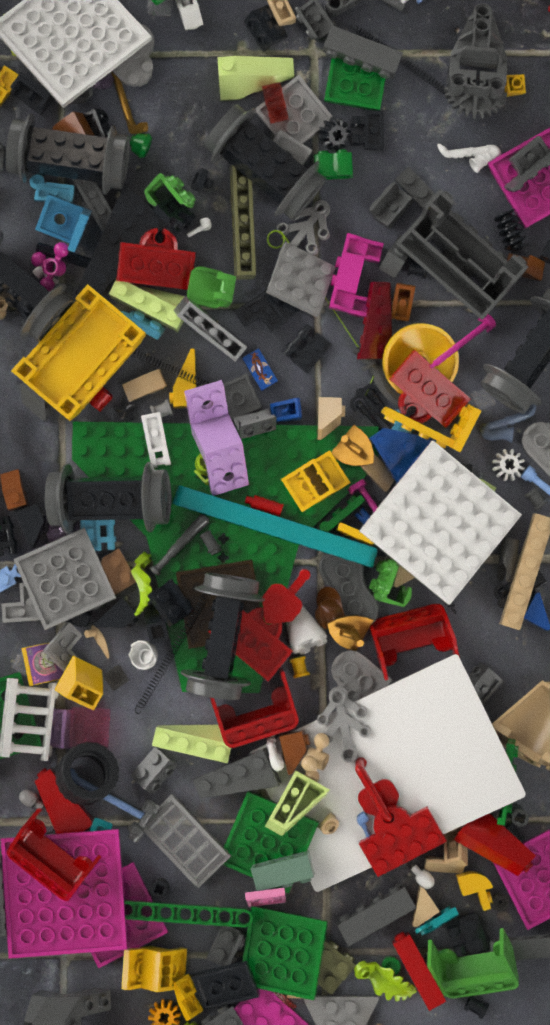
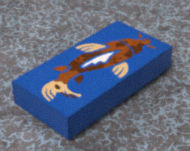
[242,348,278,391]

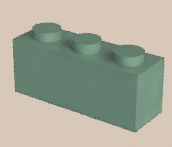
[251,851,315,891]

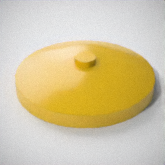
[383,323,459,394]

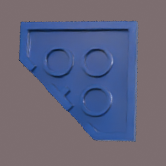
[369,428,436,484]

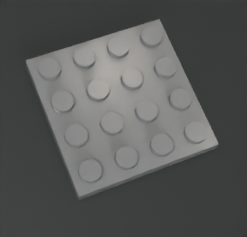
[13,528,116,630]

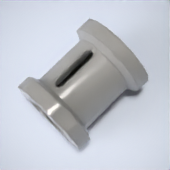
[150,399,173,418]

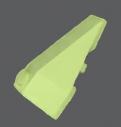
[217,56,294,101]

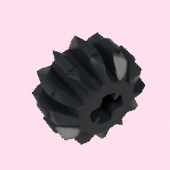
[318,117,351,150]

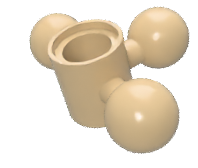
[301,733,329,782]

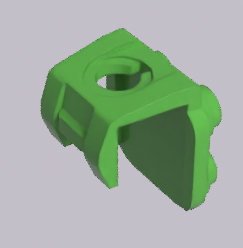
[144,173,196,208]
[187,266,236,309]
[369,559,412,607]

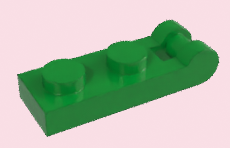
[319,495,365,532]

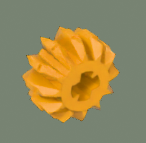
[148,999,181,1025]

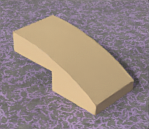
[122,369,167,402]

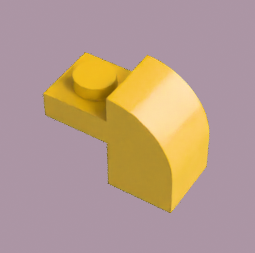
[456,871,493,911]

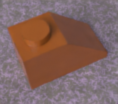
[0,469,29,511]
[279,729,311,775]

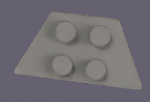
[303,995,378,1025]

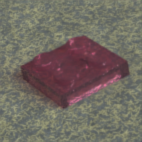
[69,707,111,748]

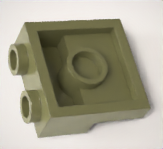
[318,939,356,995]

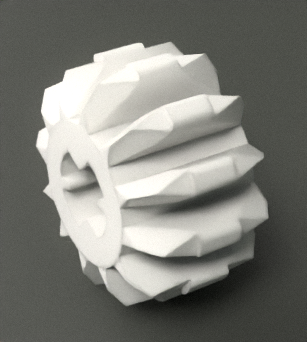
[492,449,525,481]

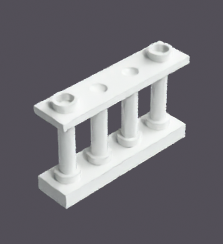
[0,678,59,761]

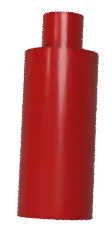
[245,495,284,517]

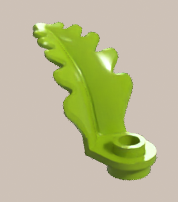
[131,551,153,616]
[354,961,417,1002]

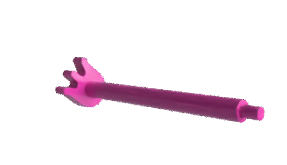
[430,315,496,368]
[348,479,378,512]

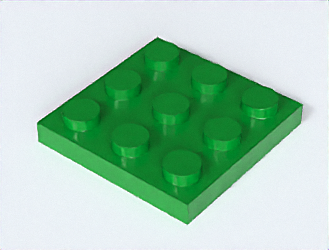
[324,57,385,111]

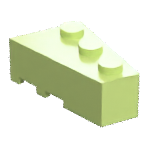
[265,771,330,836]

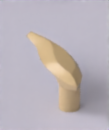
[84,625,110,659]

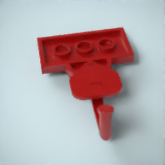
[208,569,311,682]
[355,757,447,877]

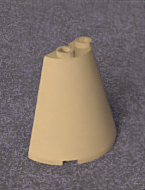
[492,680,550,770]

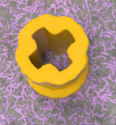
[289,656,310,679]

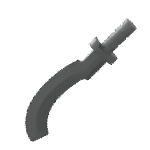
[353,347,416,413]

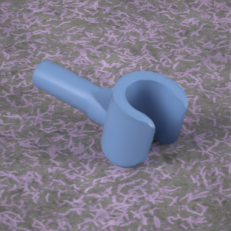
[357,811,371,837]

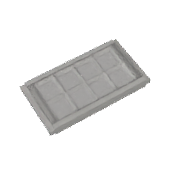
[143,794,231,888]

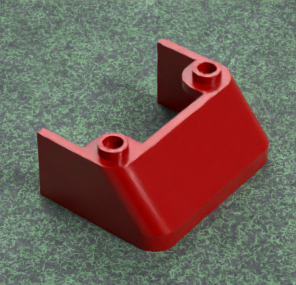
[370,604,460,680]
[210,666,299,748]
[7,808,101,901]

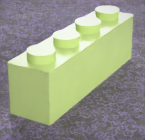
[109,281,185,332]
[152,724,231,764]

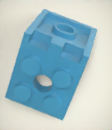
[35,194,92,253]

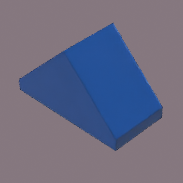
[270,398,302,423]
[524,592,550,631]

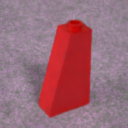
[35,768,94,834]
[454,813,536,876]
[392,931,446,1011]

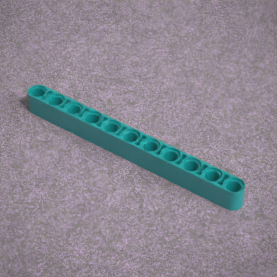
[172,485,378,568]

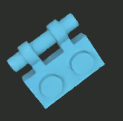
[80,520,117,551]

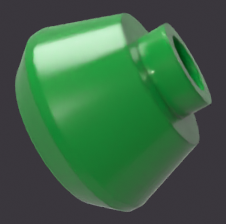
[130,133,152,158]

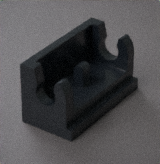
[10,72,53,115]

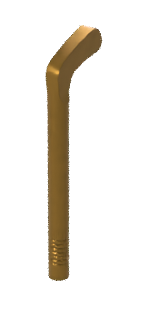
[111,71,148,134]

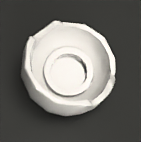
[128,640,158,670]

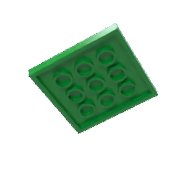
[222,791,319,894]
[242,906,328,1001]

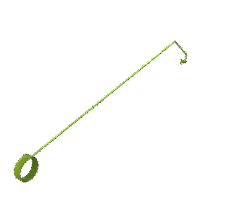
[267,230,374,396]

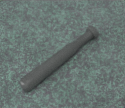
[150,514,209,576]

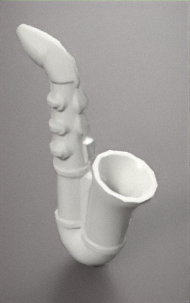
[437,144,501,173]
[266,735,285,772]

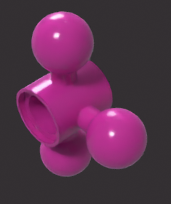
[31,242,69,292]

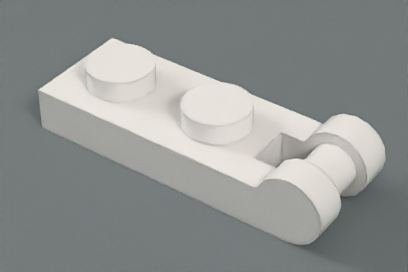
[141,412,171,468]

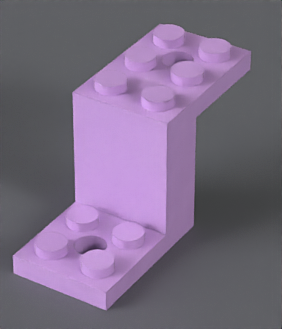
[184,380,249,496]

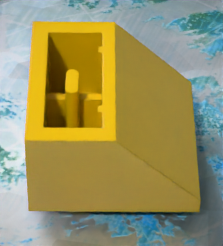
[54,656,103,710]

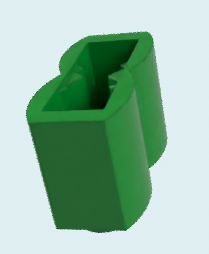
[314,149,353,180]

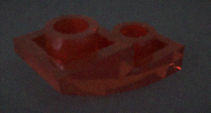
[262,82,289,124]

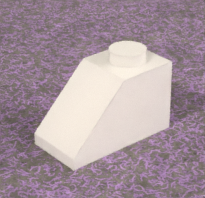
[175,0,204,30]

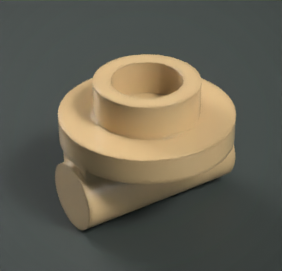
[317,812,339,834]

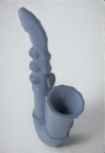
[480,405,536,443]

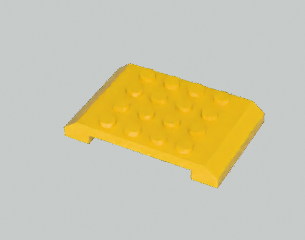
[11,284,146,421]

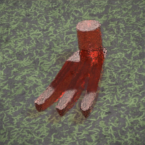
[274,992,297,1009]

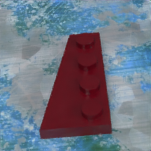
[357,282,392,359]

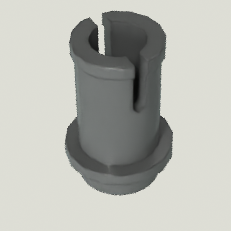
[200,530,222,556]

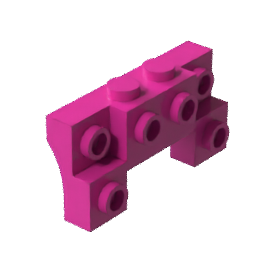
[329,233,384,318]

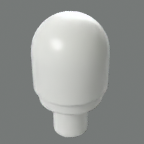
[411,865,435,889]

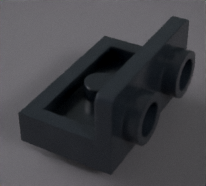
[244,5,288,52]

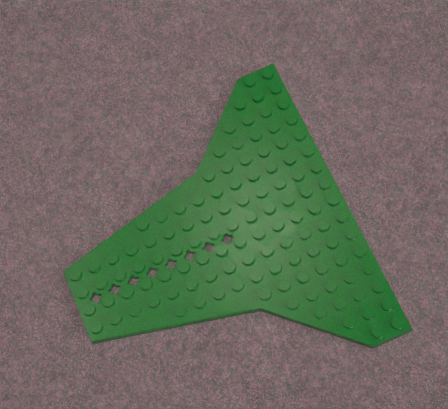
[72,422,378,693]

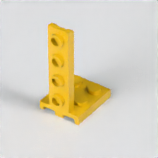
[381,404,481,452]

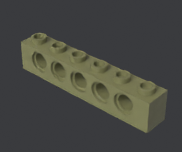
[230,165,256,280]

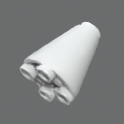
[286,605,327,655]

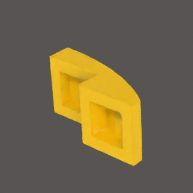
[0,65,19,107]
[173,974,203,1021]

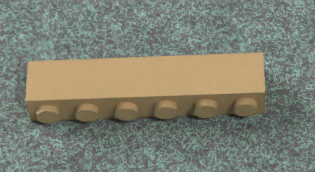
[499,513,550,630]

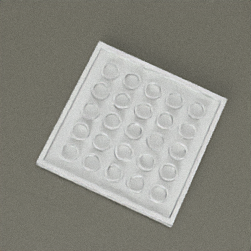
[0,0,152,108]
[359,441,522,605]

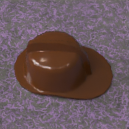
[315,587,345,630]

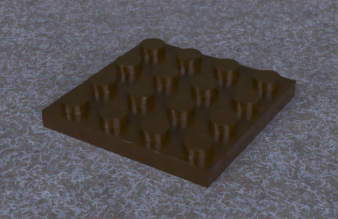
[176,559,260,649]

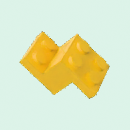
[281,450,350,512]
[121,945,187,992]

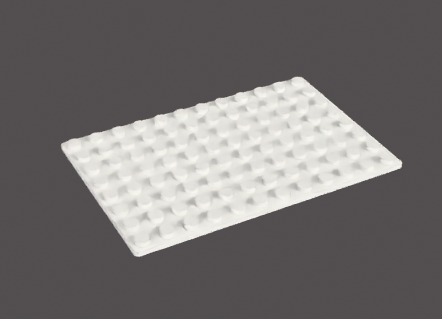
[250,654,526,892]

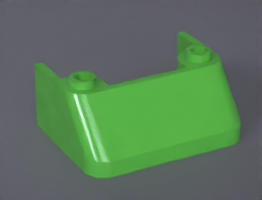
[427,928,519,999]

